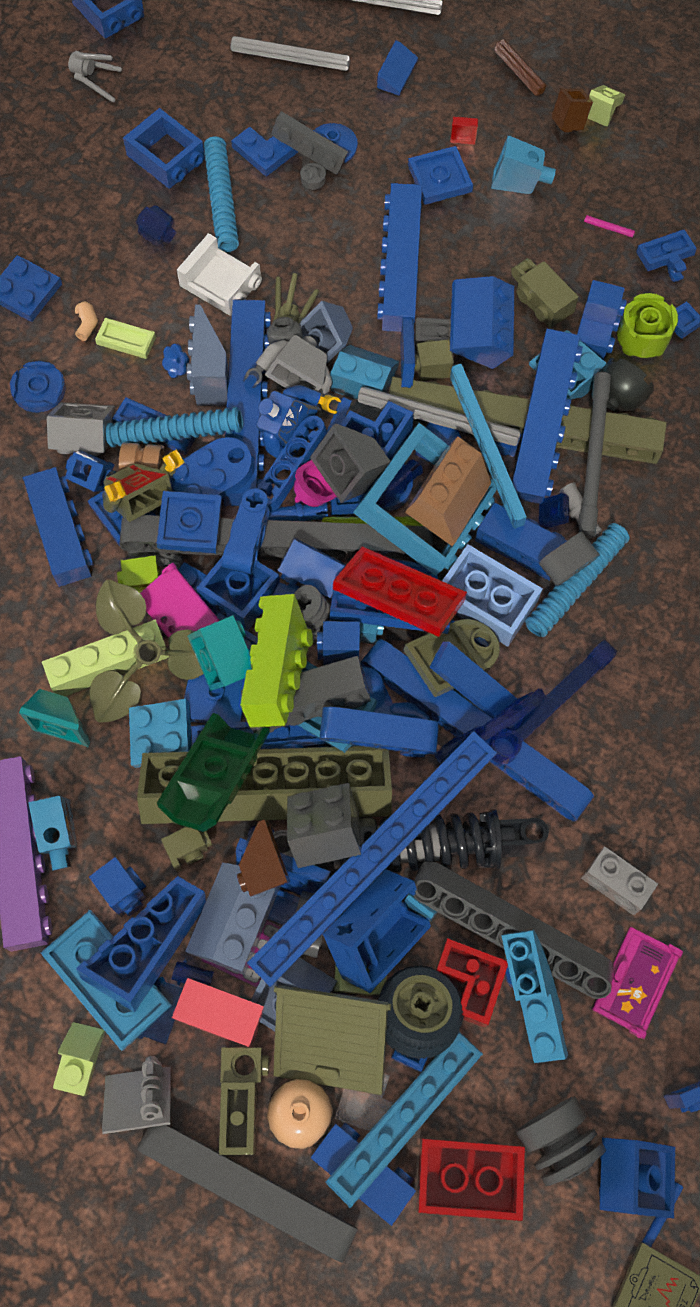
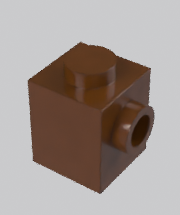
[551,88,593,132]

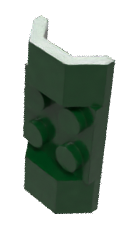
[157,713,270,832]

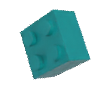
[187,615,252,691]

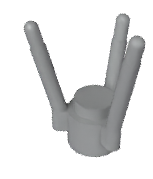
[68,50,122,102]

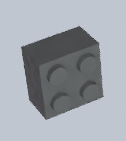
[287,783,361,868]

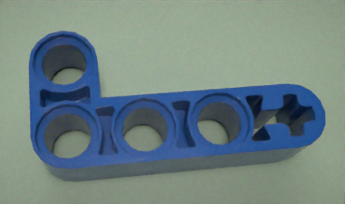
[319,707,439,757]

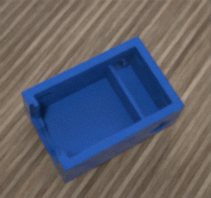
[323,870,431,993]

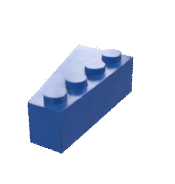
[76,876,206,1012]

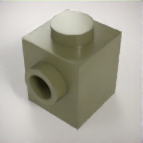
[414,339,454,381]

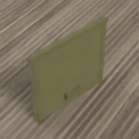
[273,985,391,1095]

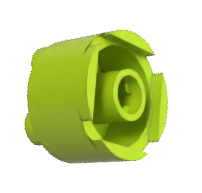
[617,293,678,358]

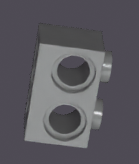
[581,847,658,915]

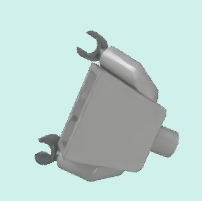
[243,335,332,417]

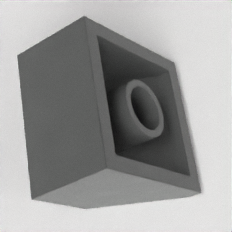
[310,424,391,503]

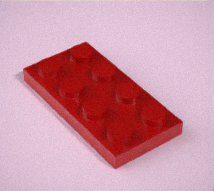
[333,546,467,637]

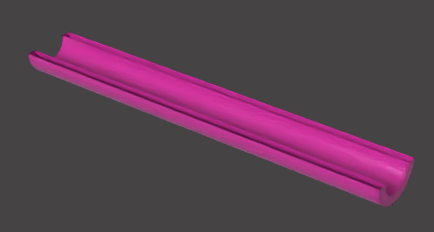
[584,215,635,238]

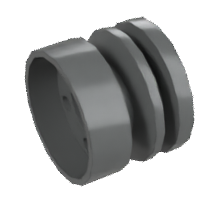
[516,1096,607,1186]

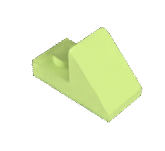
[588,85,625,126]
[53,1022,105,1096]

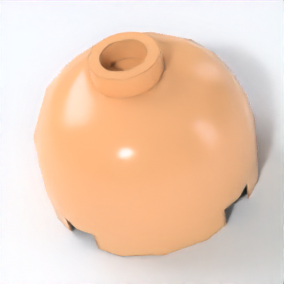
[267,1079,333,1149]

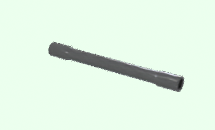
[578,372,611,536]

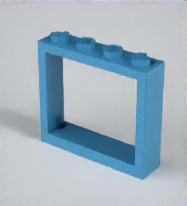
[353,423,497,576]

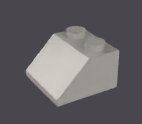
[47,402,115,456]

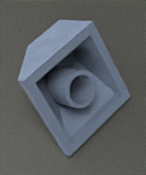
[299,301,353,364]

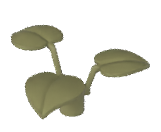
[89,580,203,722]

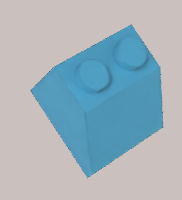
[330,345,399,400]

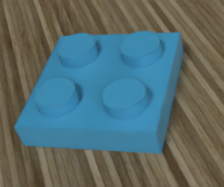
[129,699,192,768]

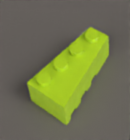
[240,594,313,727]

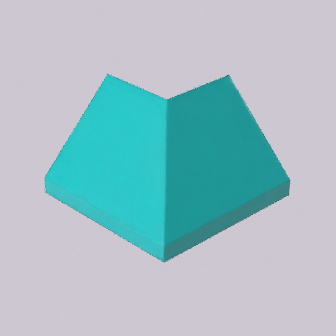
[19,689,91,747]

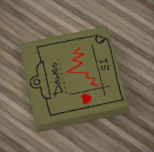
[612,1242,700,1307]

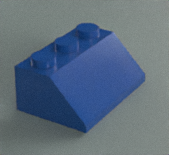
[450,276,515,369]

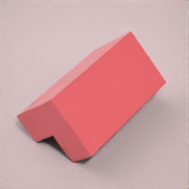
[172,978,265,1048]

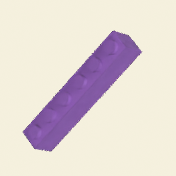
[0,756,52,952]

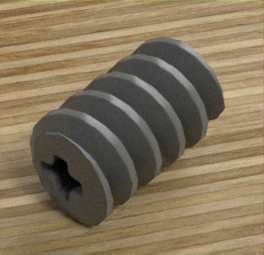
[294,585,341,639]

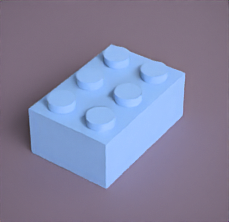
[442,544,543,647]

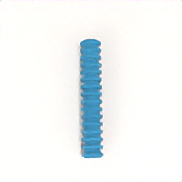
[203,136,239,252]
[106,407,243,448]
[525,523,630,637]

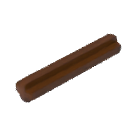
[494,39,546,96]

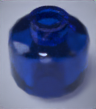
[136,205,176,246]

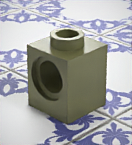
[220,1048,269,1083]

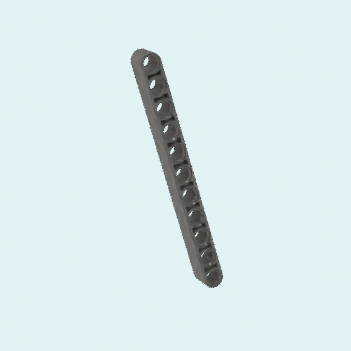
[120,515,434,563]

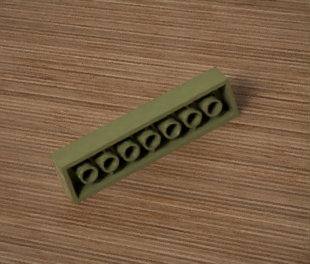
[137,746,392,824]

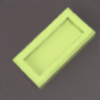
[95,318,156,359]

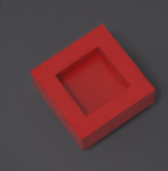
[450,117,478,145]

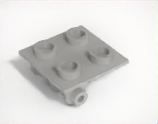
[102,1056,171,1134]

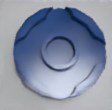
[10,361,66,413]

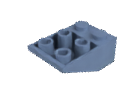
[187,305,229,406]

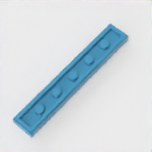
[450,363,527,529]
[325,1031,483,1208]

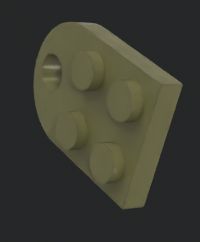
[403,619,500,697]

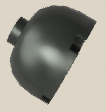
[601,358,654,411]

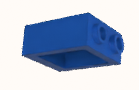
[72,0,145,39]
[123,108,205,189]

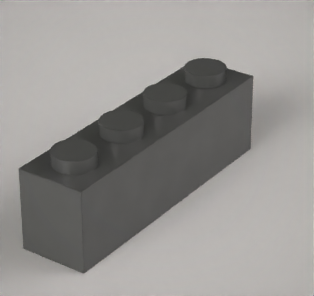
[241,656,371,733]

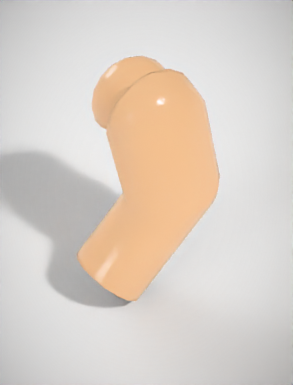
[75,301,98,341]

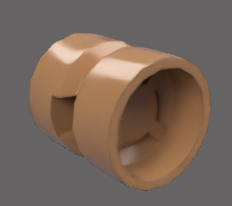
[119,442,165,471]

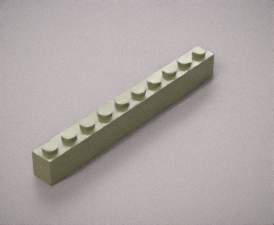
[389,377,666,464]

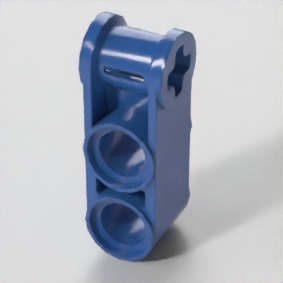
[222,489,270,574]

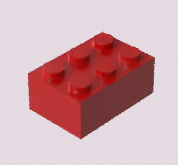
[416,1138,525,1221]

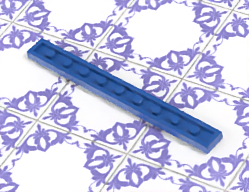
[247,731,497,987]

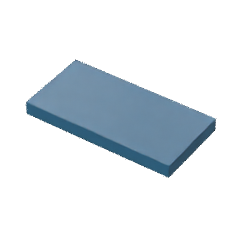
[41,910,172,1051]

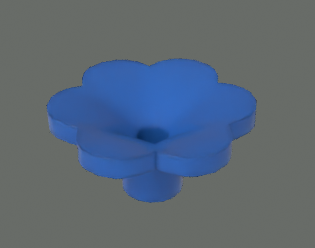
[162,344,189,378]

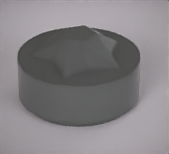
[300,163,326,190]

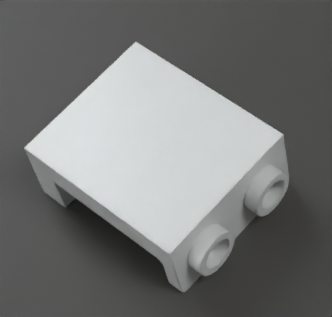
[177,233,262,316]

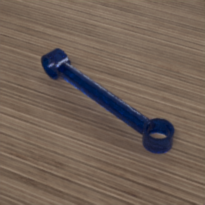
[488,640,618,764]

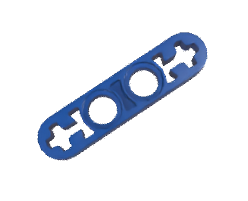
[256,416,327,512]

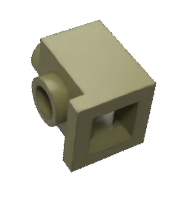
[161,827,212,873]

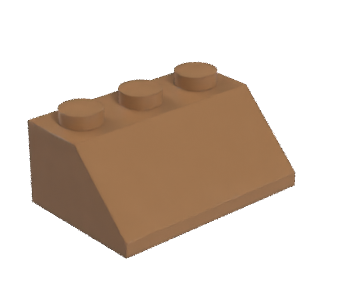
[405,436,491,546]

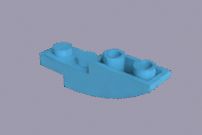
[502,930,568,1063]

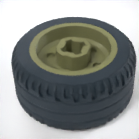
[378,965,464,1059]

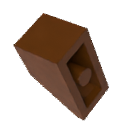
[237,820,291,897]

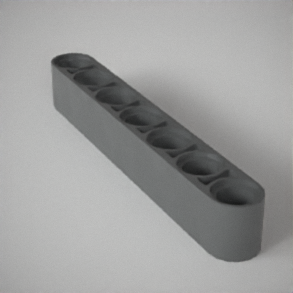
[413,861,614,999]
[137,1125,358,1263]

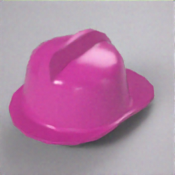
[294,460,337,507]

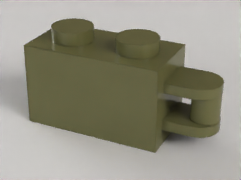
[511,258,579,329]

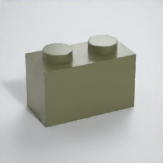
[219,1082,257,1155]

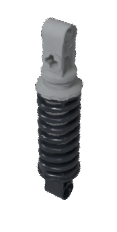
[273,809,549,873]

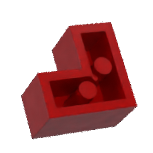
[435,938,508,1028]

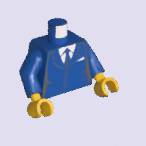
[257,385,341,459]

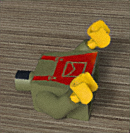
[102,449,185,522]

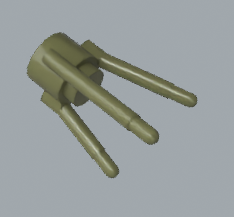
[273,273,319,323]

